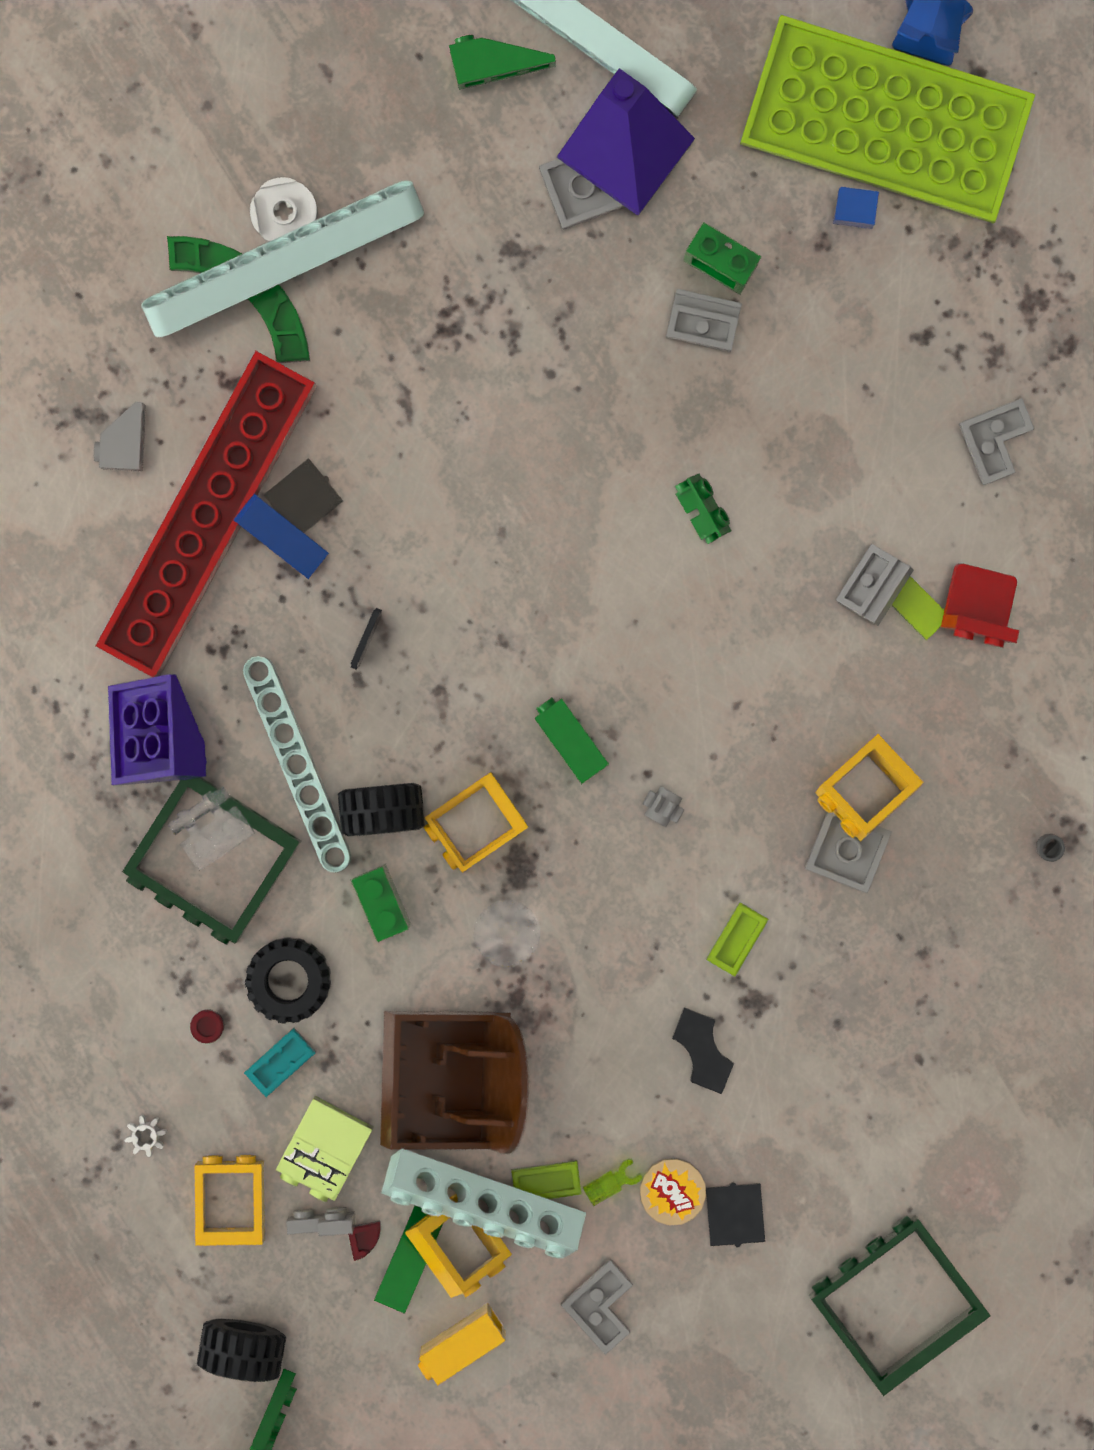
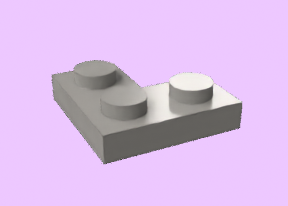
[959,398,1034,486]
[286,1207,356,1236]
[561,1259,633,1355]

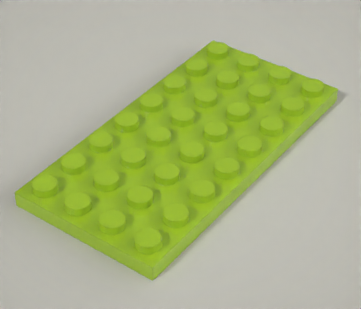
[740,14,1036,223]

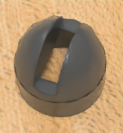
[1036,834,1065,862]

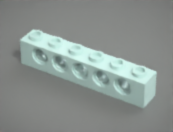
[381,1148,586,1259]

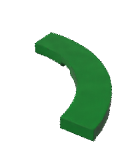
[167,236,310,363]

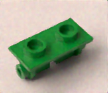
[675,473,732,545]

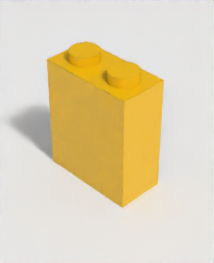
[418,1303,506,1386]

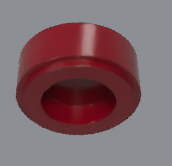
[190,1009,224,1044]

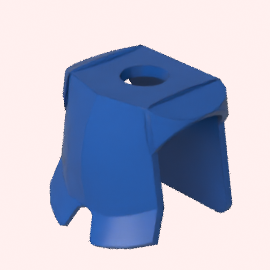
[892,0,973,66]

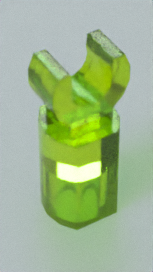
[583,1158,643,1206]

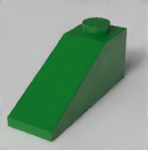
[449,35,556,90]

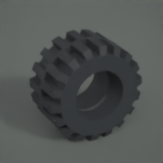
[338,783,425,836]
[245,938,331,1024]
[196,1319,286,1382]

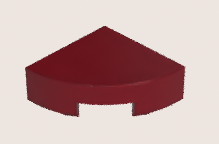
[348,1220,381,1261]

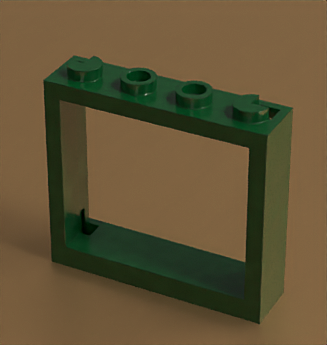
[122,777,302,945]
[809,1215,991,1396]

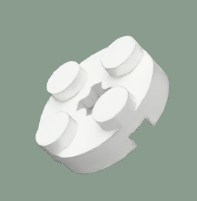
[250,177,317,242]

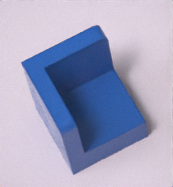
[833,187,879,229]

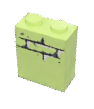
[276,1096,374,1202]

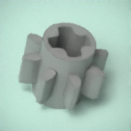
[642,786,684,827]

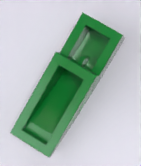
[374,1205,443,1314]

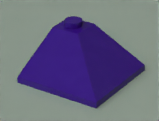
[557,68,695,216]
[108,674,207,786]

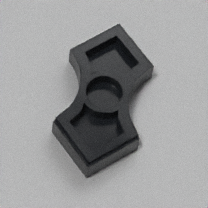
[672,1007,734,1094]

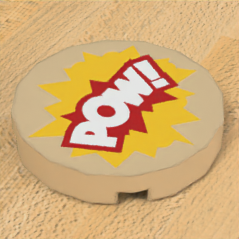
[640,1158,706,1226]

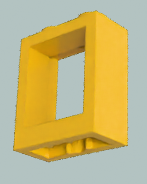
[815,734,924,842]
[423,772,529,873]
[194,1155,265,1246]
[405,1193,512,1298]

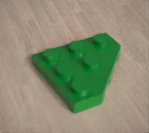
[250,1369,297,1450]

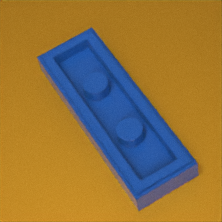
[234,494,329,579]

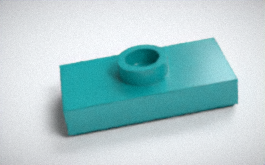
[244,1028,316,1097]

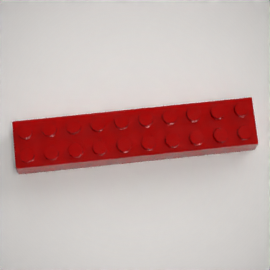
[95,351,317,677]

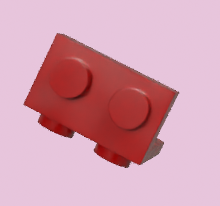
[941,563,1019,648]

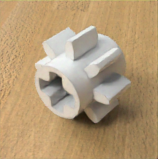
[125,1114,167,1157]

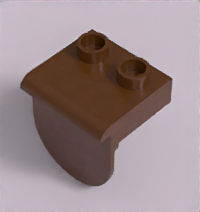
[380,1011,528,1154]

